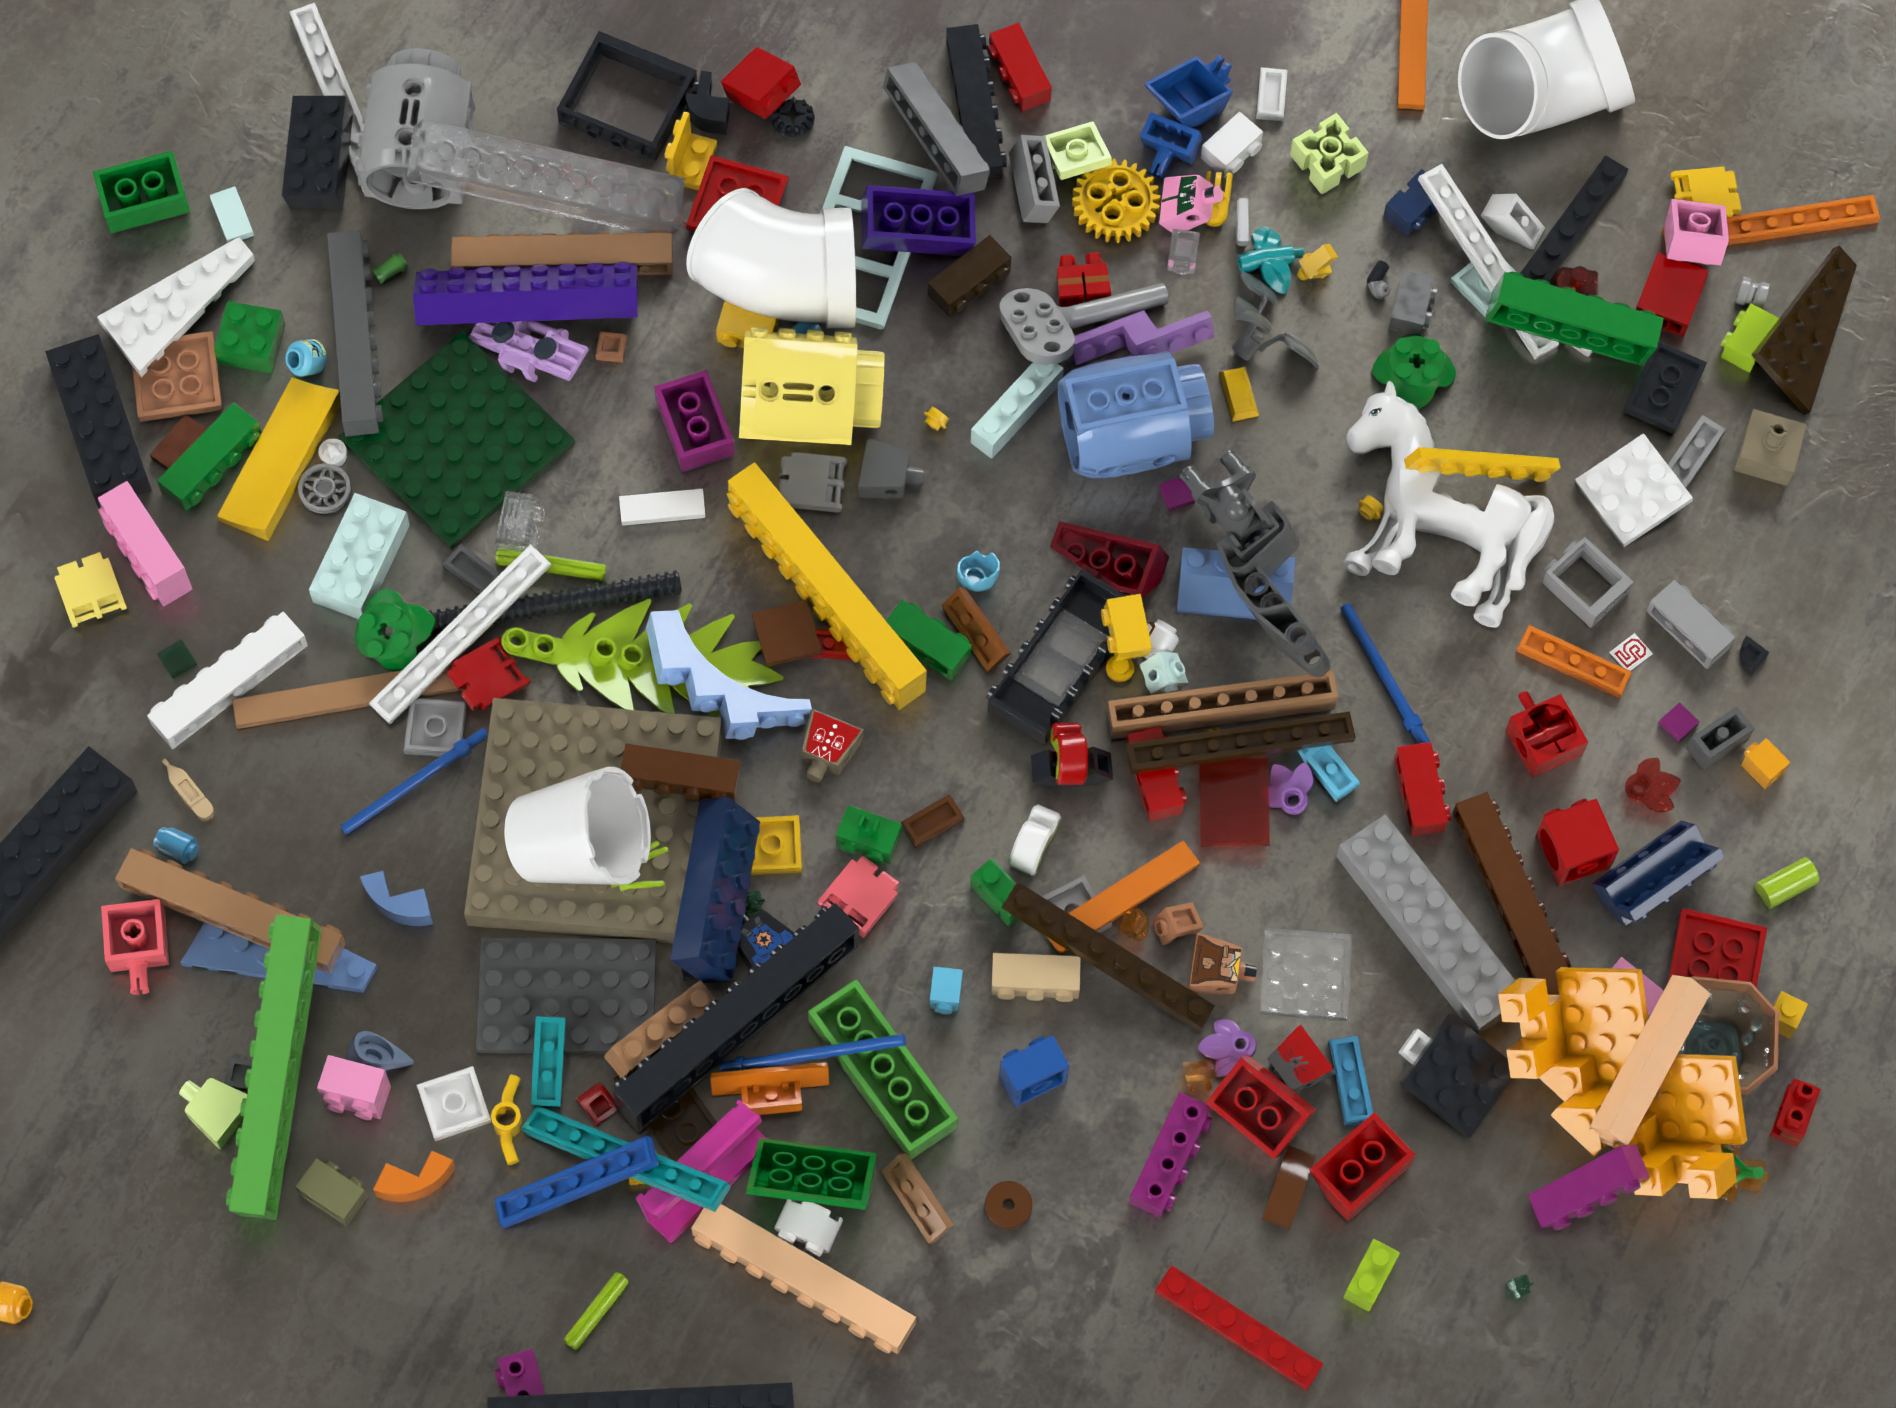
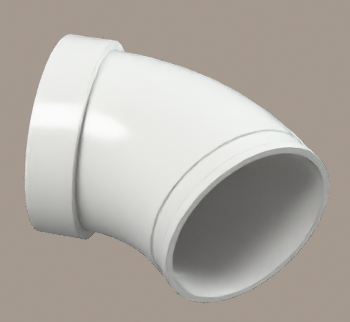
[1458,0,1635,139]
[686,188,856,328]

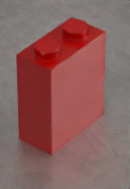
[1635,252,1709,338]

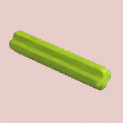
[564,1272,628,1350]

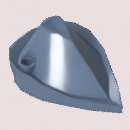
[347,1031,414,1071]

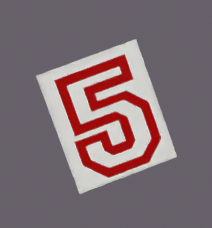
[1609,633,1653,671]

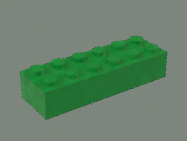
[1485,272,1664,366]

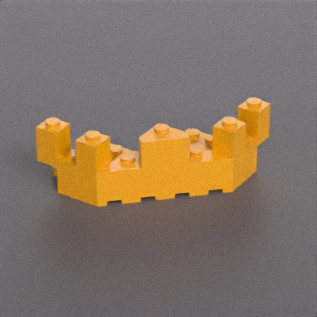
[1498,967,1747,1199]

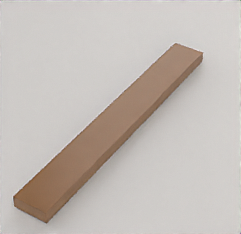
[232,663,464,729]

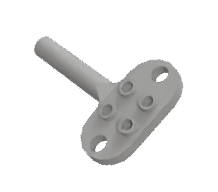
[999,283,1169,365]

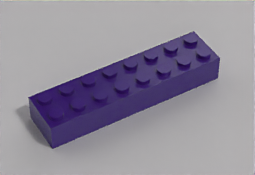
[413,262,639,325]

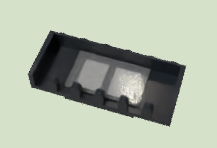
[986,569,1125,746]

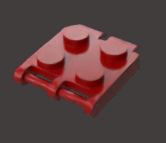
[447,637,531,711]

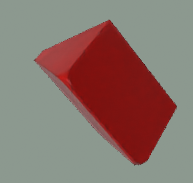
[575,1082,617,1126]

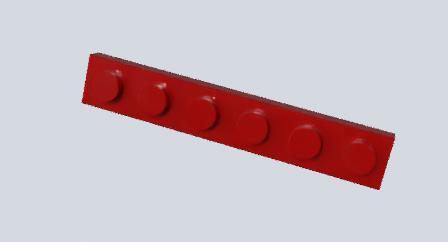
[1155,1265,1324,1391]

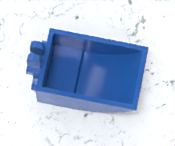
[1144,55,1234,127]

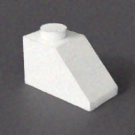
[1481,194,1545,249]

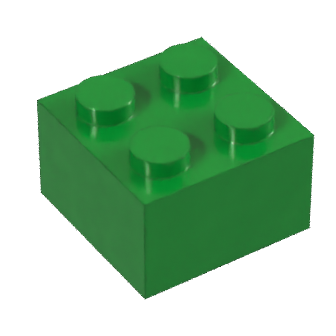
[214,301,285,374]

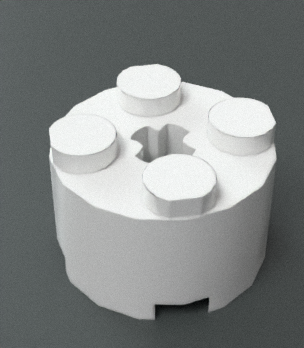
[774,1199,843,1258]

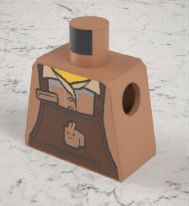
[1188,933,1257,995]

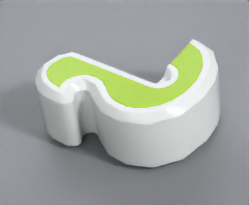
[1009,804,1061,876]

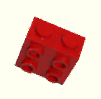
[721,47,801,119]

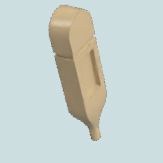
[162,758,214,821]

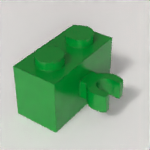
[836,805,902,864]

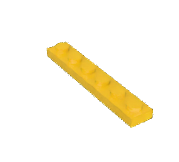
[1404,447,1561,482]

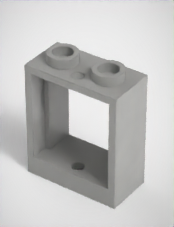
[1542,537,1634,628]

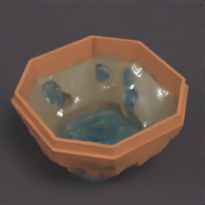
[1678,976,1779,1096]

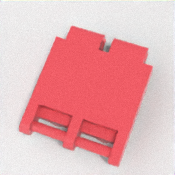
[817,856,899,938]

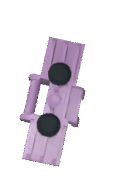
[468,321,589,382]

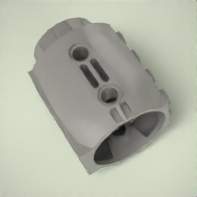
[355,48,476,209]

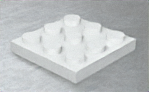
[1575,433,1693,548]

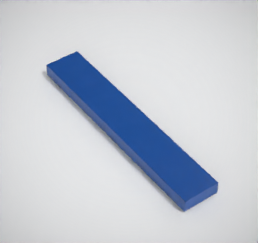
[494,1136,659,1228]

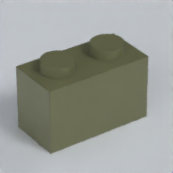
[295,1158,368,1226]

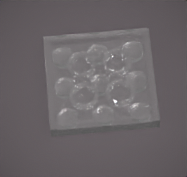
[1260,928,1352,1021]

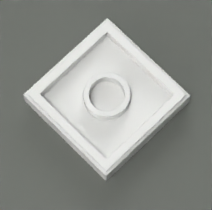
[417,1066,491,1141]

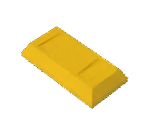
[1219,367,1259,422]

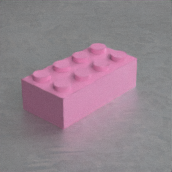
[98,481,193,607]

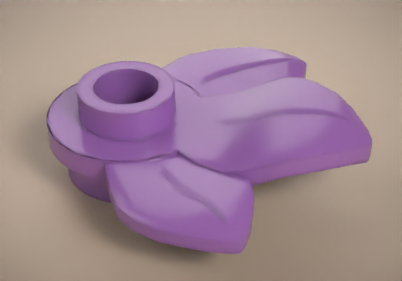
[1259,762,1313,815]
[1198,1019,1257,1077]

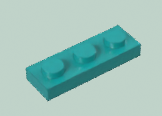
[531,1016,566,1106]

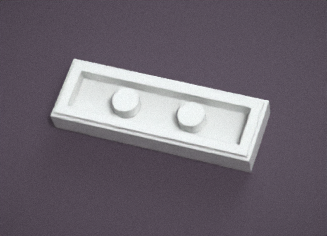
[619,489,705,526]

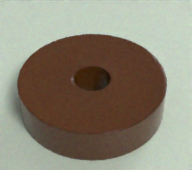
[985,1181,1032,1230]

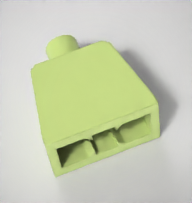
[179,1078,247,1150]

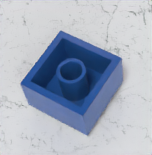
[999,1035,1069,1108]

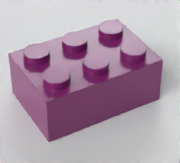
[654,370,735,472]

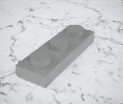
[1668,415,1726,488]

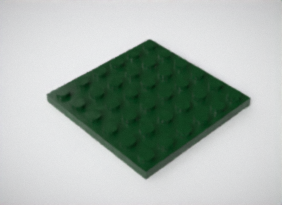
[338,331,575,550]

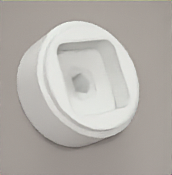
[318,439,348,467]

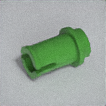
[371,252,408,284]

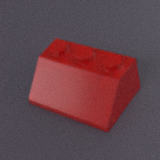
[1309,1112,1416,1222]

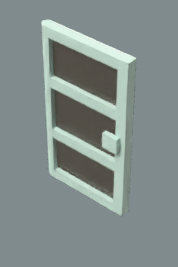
[821,146,938,329]

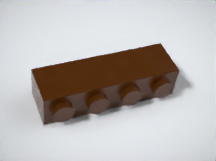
[621,743,741,802]

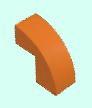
[373,1151,456,1202]

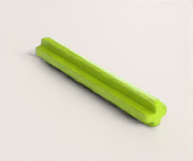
[495,548,606,581]

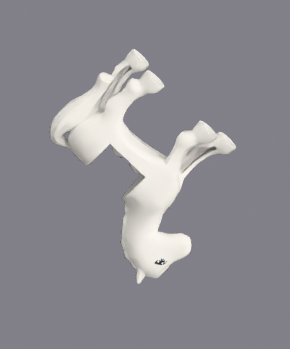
[1342,381,1554,628]

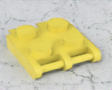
[54,552,127,628]

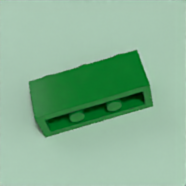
[886,600,972,681]

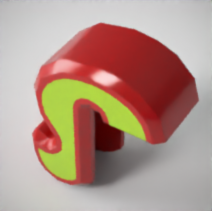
[1050,723,1088,785]

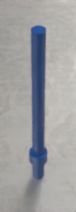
[1340,603,1430,744]
[340,728,488,835]

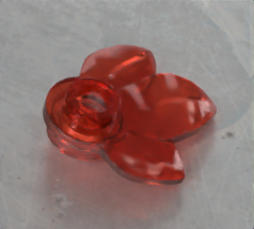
[1625,758,1681,812]

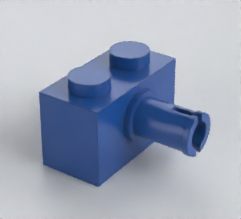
[1140,112,1203,180]

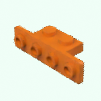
[710,1062,829,1115]

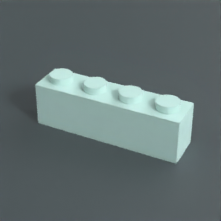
[971,362,1064,459]

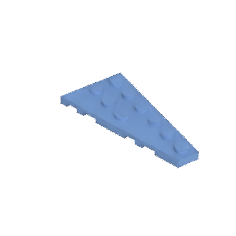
[180,922,378,993]

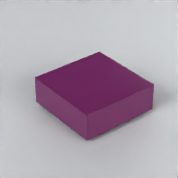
[1159,477,1195,512]
[1658,702,1700,743]

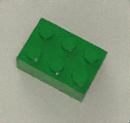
[93,150,190,234]

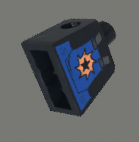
[737,909,794,970]

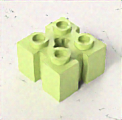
[1290,113,1369,195]

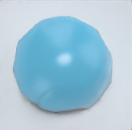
[956,551,1000,592]

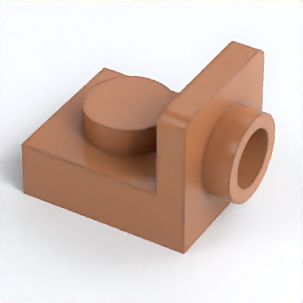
[1152,902,1204,945]

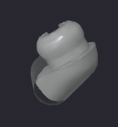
[1367,260,1391,299]

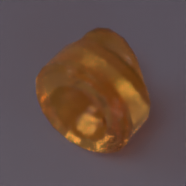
[1120,908,1150,941]

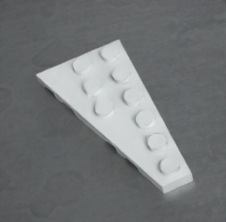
[97,237,255,378]

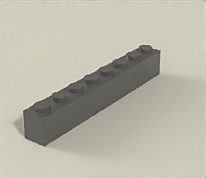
[327,230,383,437]

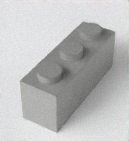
[1009,135,1060,223]
[1646,580,1735,669]

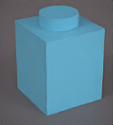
[929,967,963,1014]

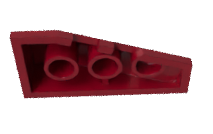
[1050,521,1169,598]

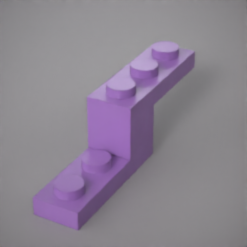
[1071,310,1214,365]

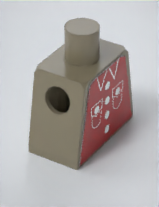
[801,709,863,783]

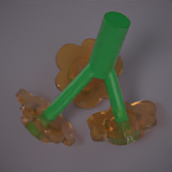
[1720,1144,1769,1203]

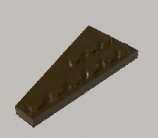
[1752,246,1857,414]

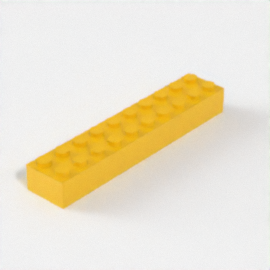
[727,462,927,710]

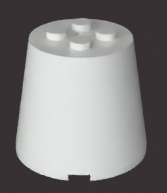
[504,767,651,885]

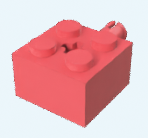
[101,899,169,995]

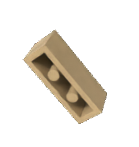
[991,953,1081,1002]

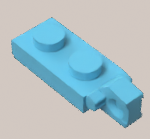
[1298,745,1360,802]

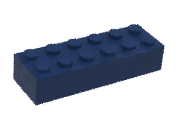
[670,797,760,983]

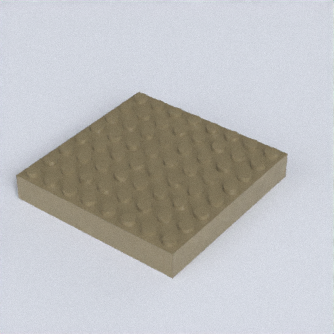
[464,698,722,944]

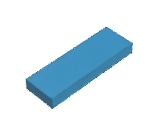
[1328,1036,1373,1127]

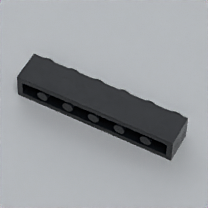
[946,24,1007,180]

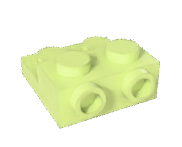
[1045,121,1112,180]

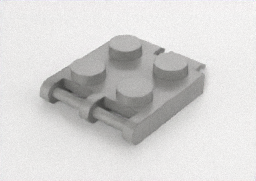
[778,452,847,512]

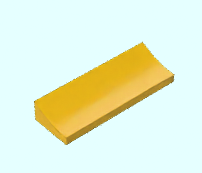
[217,377,341,541]

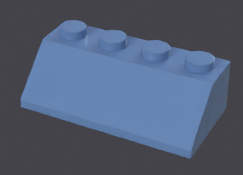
[1176,547,1295,619]

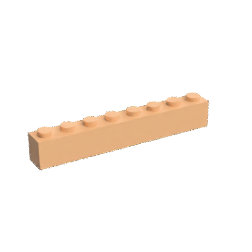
[691,1204,916,1354]

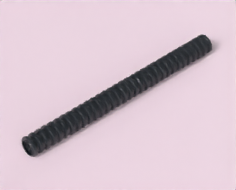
[429,570,682,635]

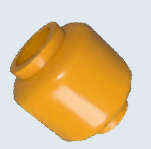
[0,1281,33,1324]

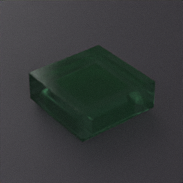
[157,639,197,679]

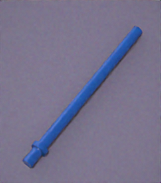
[720,1034,907,1072]

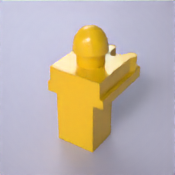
[1297,244,1338,281]

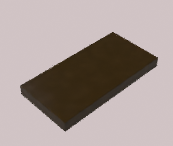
[614,1056,717,1162]

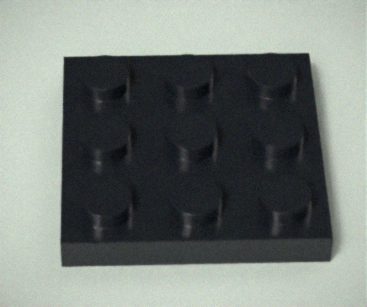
[1400,1013,1512,1138]

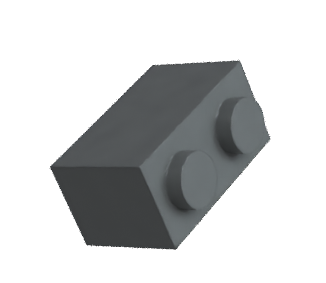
[1686,707,1755,770]

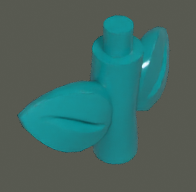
[1237,226,1304,294]

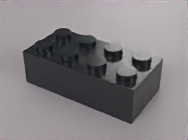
[282,95,353,209]

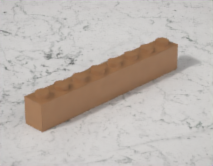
[451,231,673,275]
[1106,671,1338,740]
[115,848,346,974]

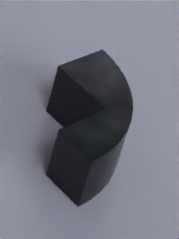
[1031,746,1113,787]

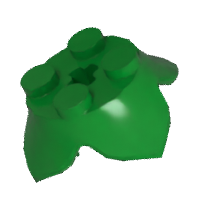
[1371,334,1456,410]
[354,589,435,671]

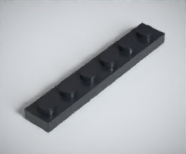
[1520,155,1628,282]

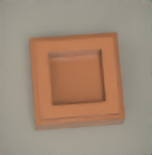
[595,331,627,363]

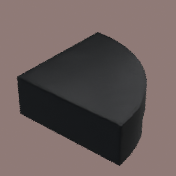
[1739,636,1769,675]

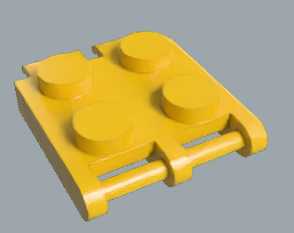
[1670,167,1742,217]

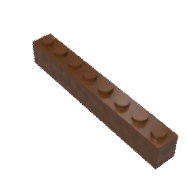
[1453,792,1571,995]

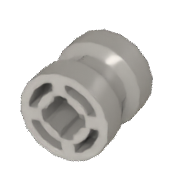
[1735,277,1770,309]

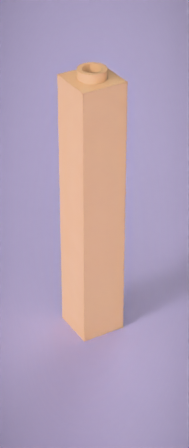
[1590,975,1710,1147]

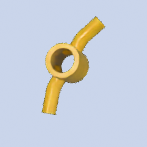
[491,1074,523,1165]

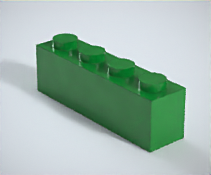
[157,402,262,511]

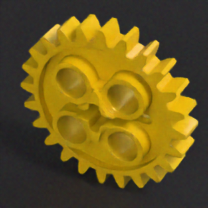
[1072,159,1160,243]

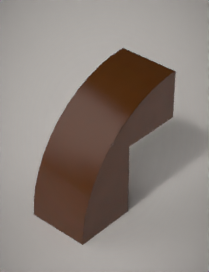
[1262,1145,1317,1229]

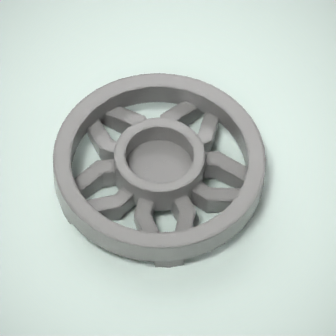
[298,463,351,514]

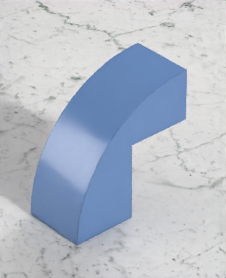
[360,871,433,926]

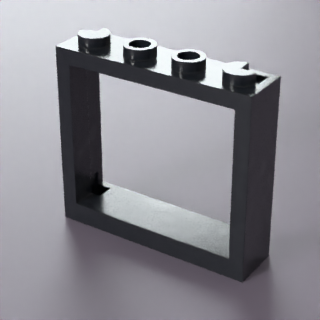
[557,31,697,161]

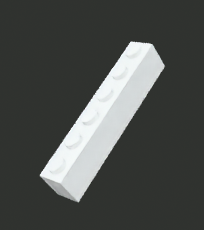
[147,611,308,750]

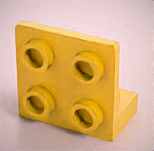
[665,112,717,190]

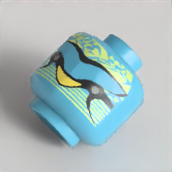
[285,339,327,377]

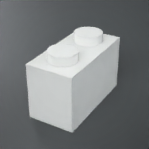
[1201,112,1263,178]

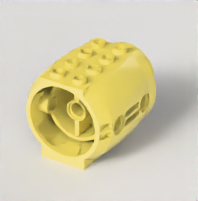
[739,327,884,445]

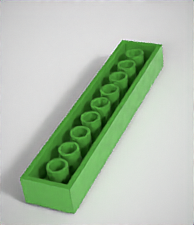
[226,915,322,1220]

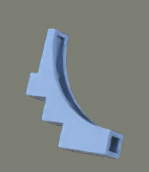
[646,610,812,740]

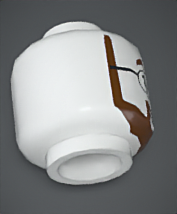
[1142,619,1179,659]

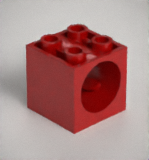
[1535,798,1619,887]

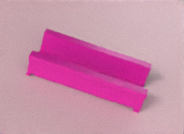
[636,1100,768,1244]

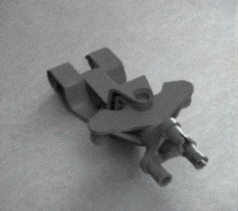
[1179,450,1330,677]

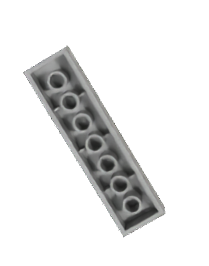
[1336,814,1515,1035]

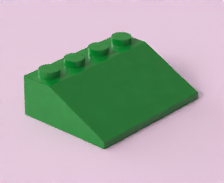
[746,1138,876,1210]

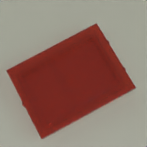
[1199,757,1270,847]

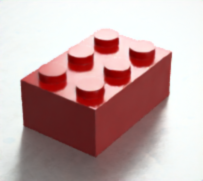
[1205,1054,1316,1159]

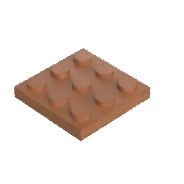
[132,331,223,422]

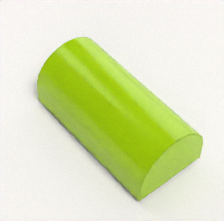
[1754,857,1819,910]

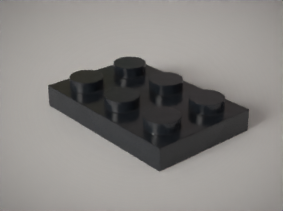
[1623,341,1707,434]

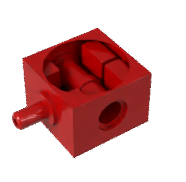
[1505,691,1588,779]

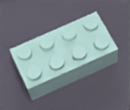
[309,493,410,619]

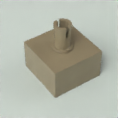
[1734,409,1807,486]

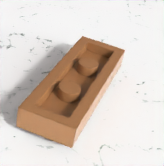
[881,1153,954,1244]

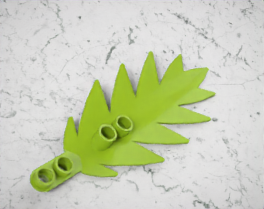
[501,599,784,717]

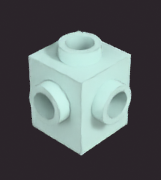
[1140,651,1189,695]

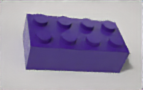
[861,185,976,256]

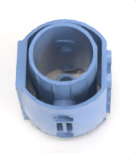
[1058,351,1214,479]

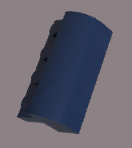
[1592,820,1725,926]

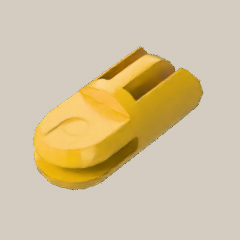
[1205,171,1233,227]

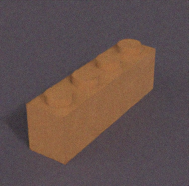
[604,980,715,1078]

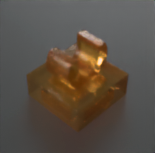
[1182,1060,1216,1093]

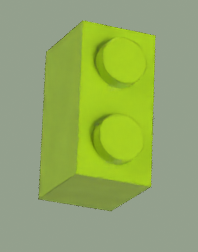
[1720,304,1779,373]
[1343,1238,1400,1312]

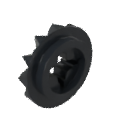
[771,96,815,137]

